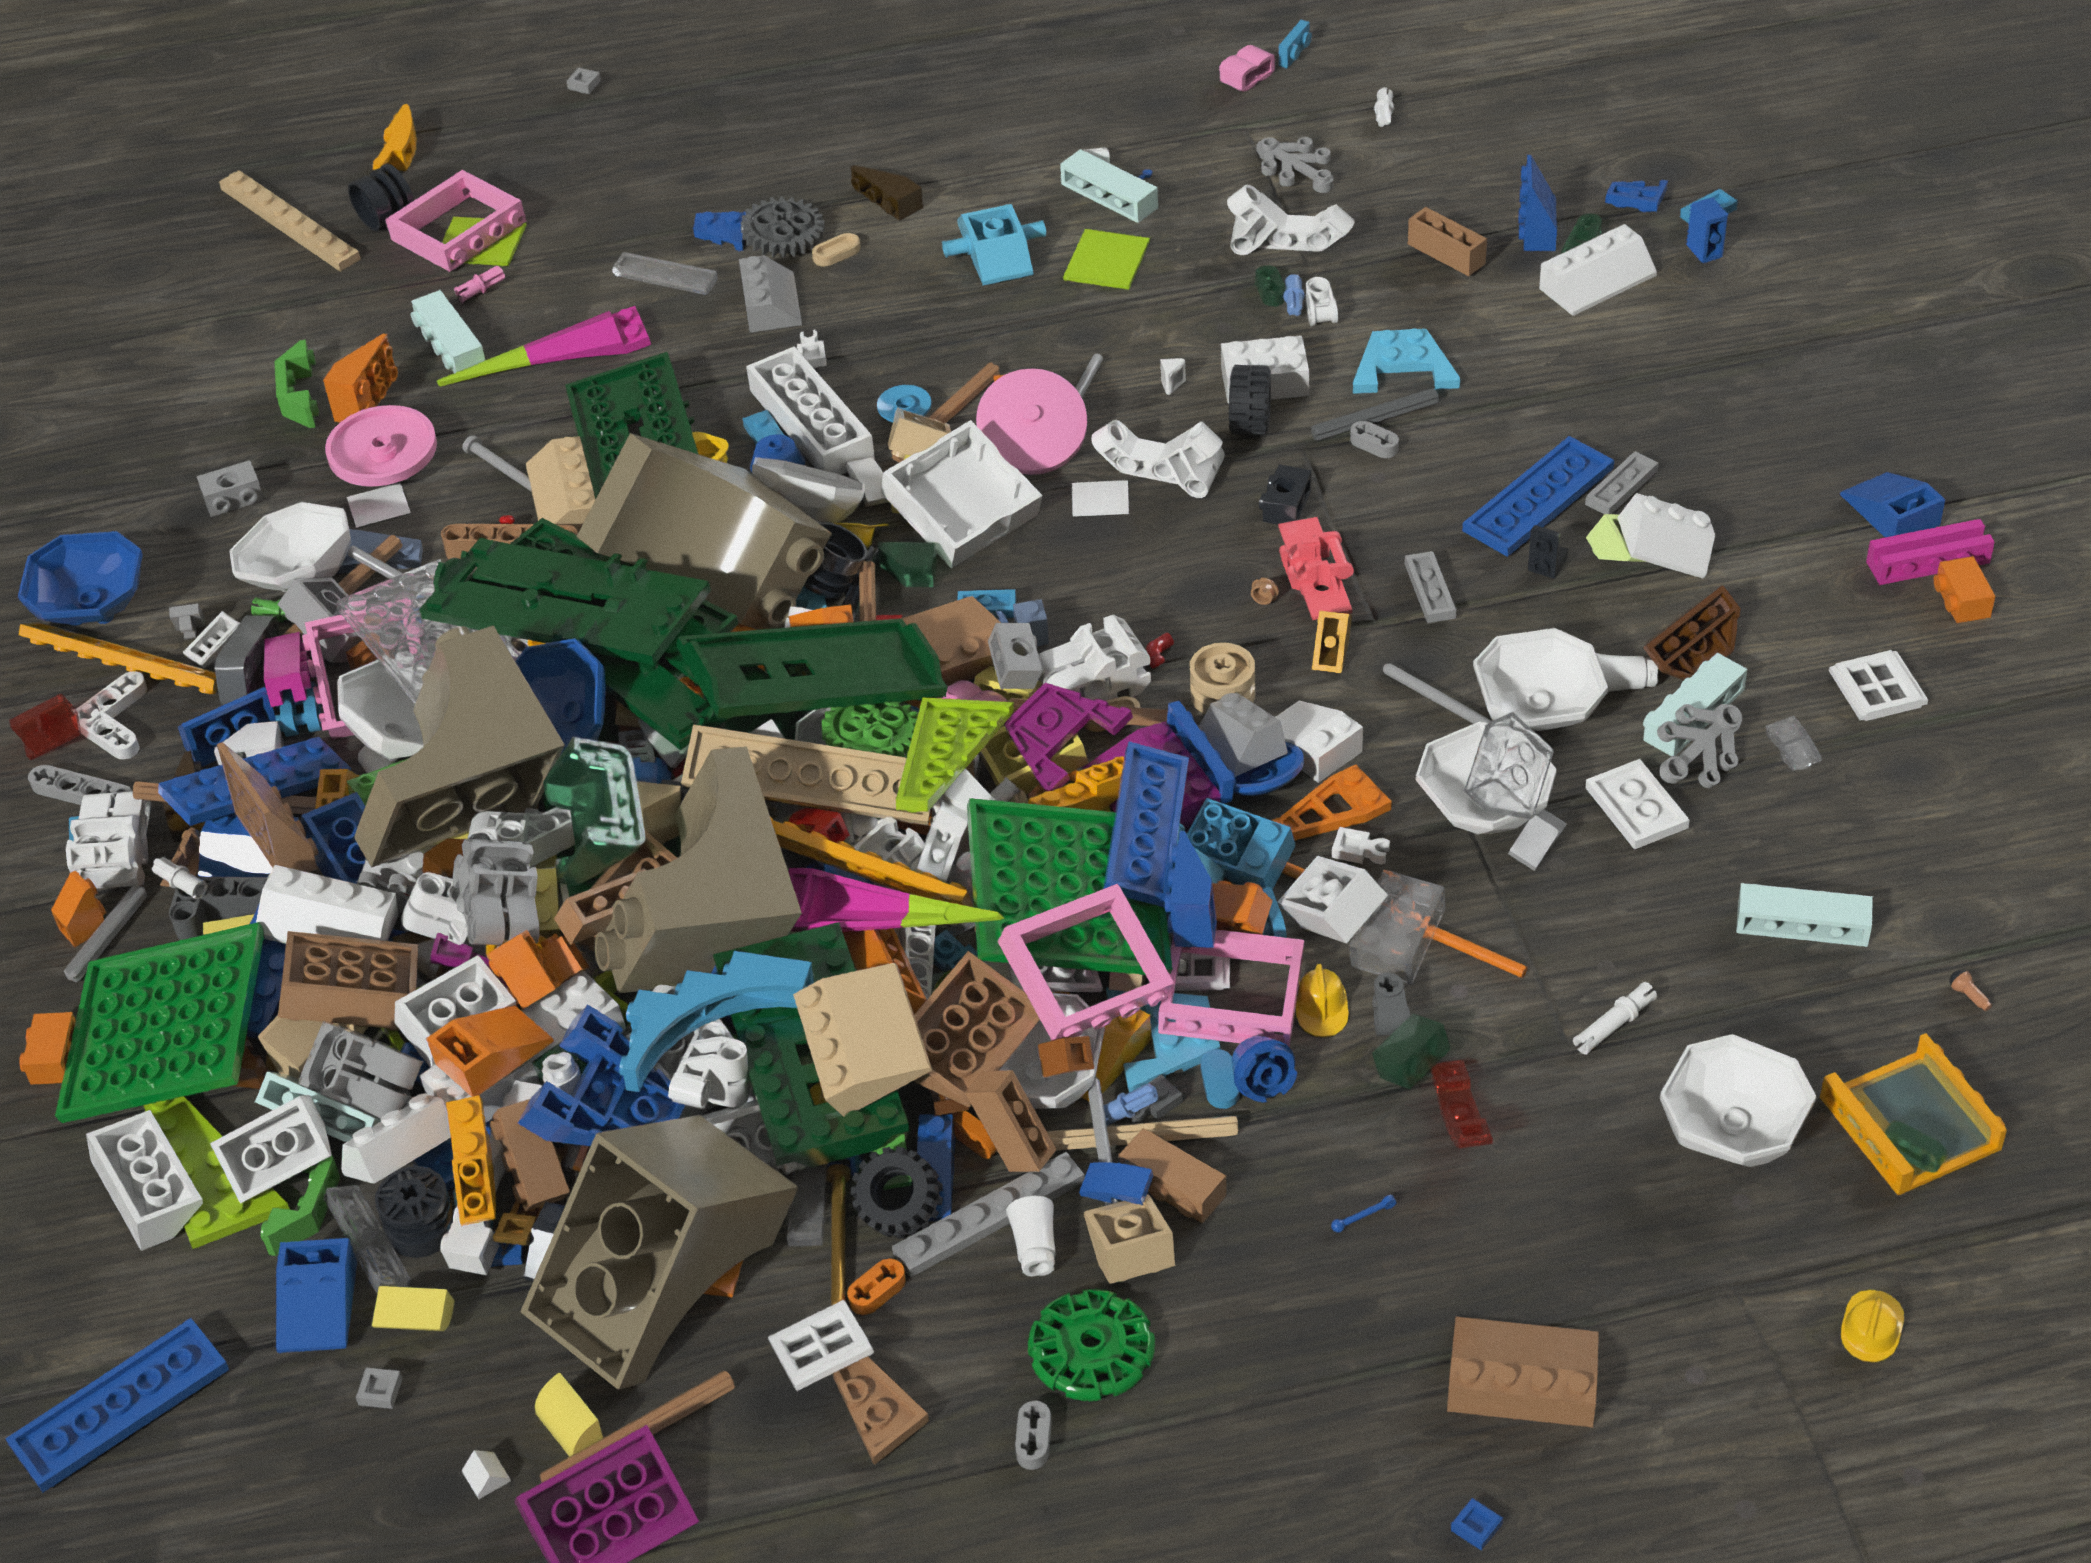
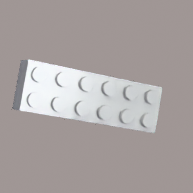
[746,347,875,475]
[419,971,627,1122]

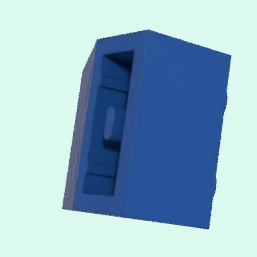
[1518,155,1557,251]
[1840,472,1945,538]
[1165,831,1217,948]
[276,1238,357,1353]

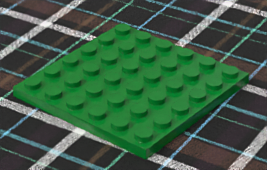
[967,798,1173,975]
[55,922,264,1123]

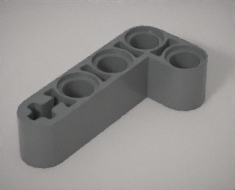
[215,615,279,706]
[169,877,268,940]

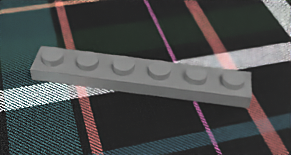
[892,1152,1085,1278]

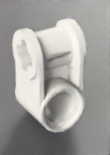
[1306,277,1338,326]

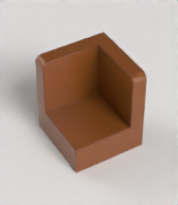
[1038,1036,1094,1077]

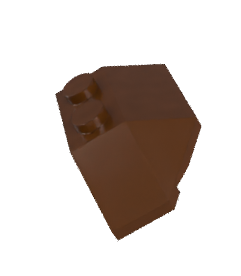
[1643,585,1741,680]

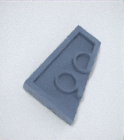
[337,529,423,574]

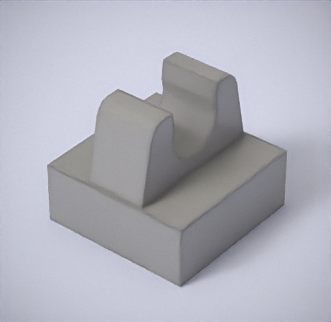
[169,604,205,640]

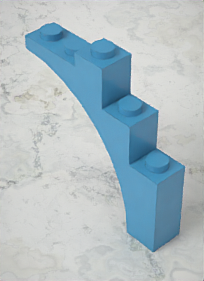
[619,951,814,1092]

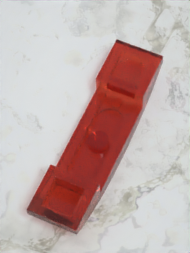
[1430,1060,1493,1148]

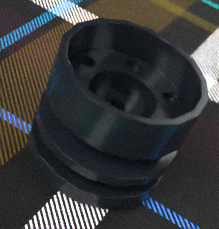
[348,164,414,231]
[804,522,868,598]
[375,1166,454,1258]

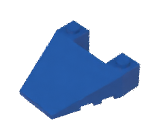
[518,1004,685,1146]

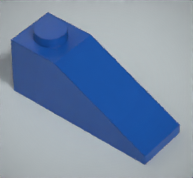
[917,1114,956,1221]

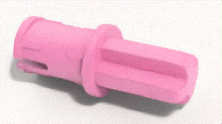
[454,266,505,303]

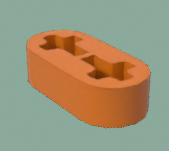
[951,1111,997,1159]
[847,1258,906,1315]

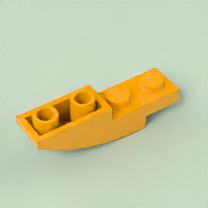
[373,104,417,171]
[1028,756,1124,811]
[446,1095,496,1226]

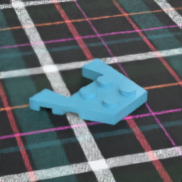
[1353,329,1460,394]
[1106,988,1220,1092]

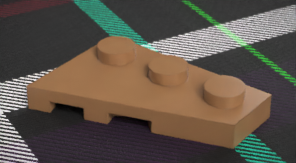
[832,1356,929,1465]

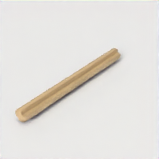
[1047,1116,1238,1151]

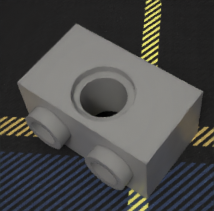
[197,460,264,517]
[988,623,1044,689]

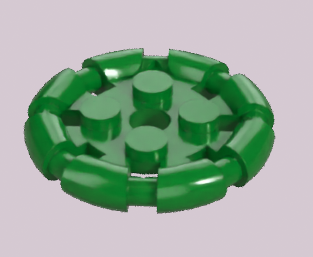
[1027,1289,1155,1401]

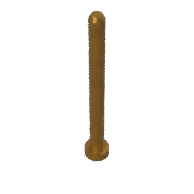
[827,1164,850,1306]

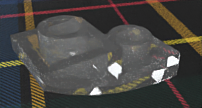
[1765,716,1822,771]

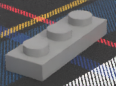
[1585,451,1658,514]
[1405,551,1456,623]

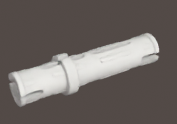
[1573,982,1657,1055]

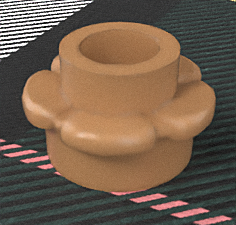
[1251,577,1279,605]

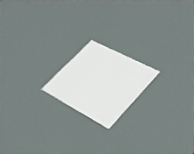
[1072,480,1129,516]
[347,483,411,528]

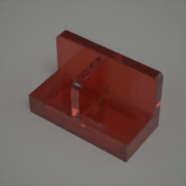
[9,693,82,760]

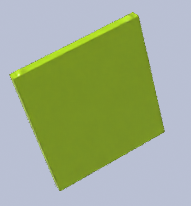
[442,217,527,266]
[1063,229,1150,290]

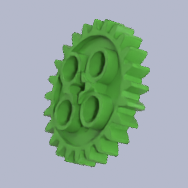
[822,702,917,757]

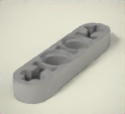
[28,765,132,805]

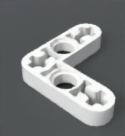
[72,671,147,760]

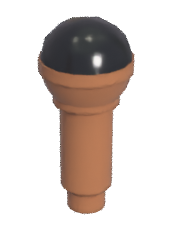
[1949,970,1992,1012]

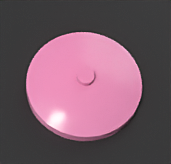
[976,369,1087,475]
[325,405,437,486]

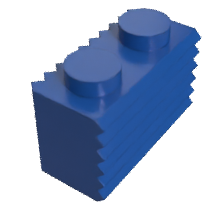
[1686,197,1728,263]

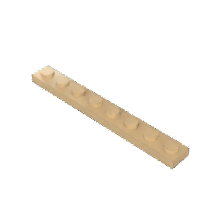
[219,170,361,272]

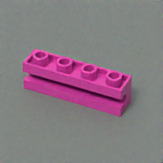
[1866,519,1995,585]
[264,632,311,707]

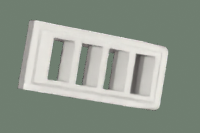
[183,611,240,668]

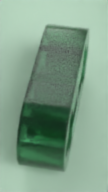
[1255,265,1286,307]
[1884,1121,1948,1172]

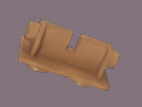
[161,828,201,887]

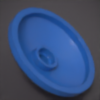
[1233,741,1304,796]

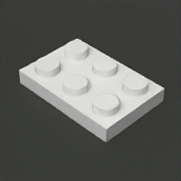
[1585,759,1690,850]

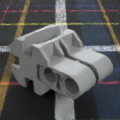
[453,839,540,945]
[298,1021,423,1118]

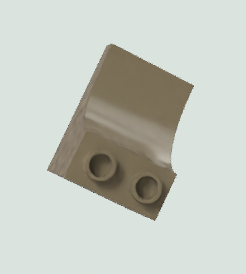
[577,433,832,630]
[354,626,565,868]
[595,747,802,993]
[521,1115,798,1390]

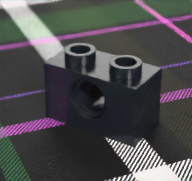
[1259,464,1312,525]

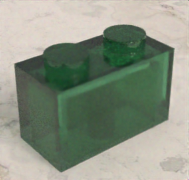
[1372,1013,1451,1089]

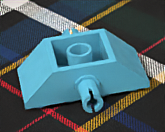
[942,204,1046,285]

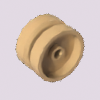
[1190,643,1255,715]

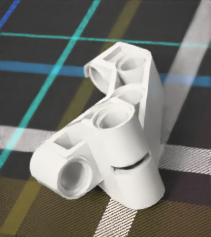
[1227,185,1354,255]
[1092,420,1225,498]
[467,784,602,867]
[653,985,749,1109]

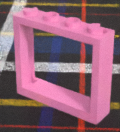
[385,170,526,272]
[302,599,427,740]
[997,884,1174,1041]
[1158,930,1304,1047]

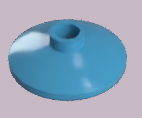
[877,385,931,422]

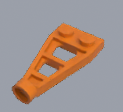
[1271,764,1392,840]

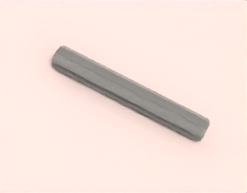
[64,884,147,982]

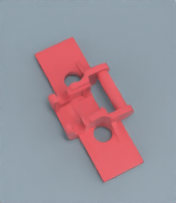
[1278,517,1354,620]

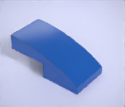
[1079,1162,1154,1205]

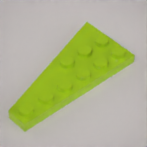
[896,698,1014,813]
[144,1096,290,1249]

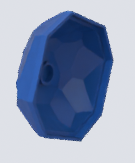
[18,531,143,626]
[515,638,605,761]

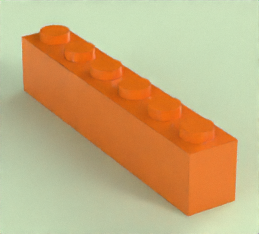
[843,928,927,1015]

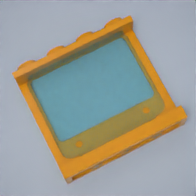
[1820,1033,2007,1196]

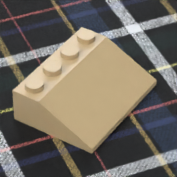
[793,963,932,1117]

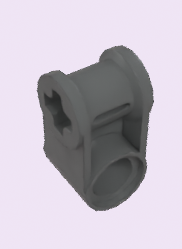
[1372,973,1411,1036]

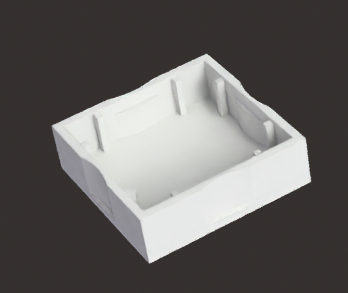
[881,420,1042,569]

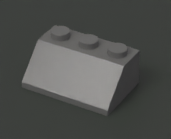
[739,255,802,332]
[277,577,385,663]
[1198,692,1288,776]

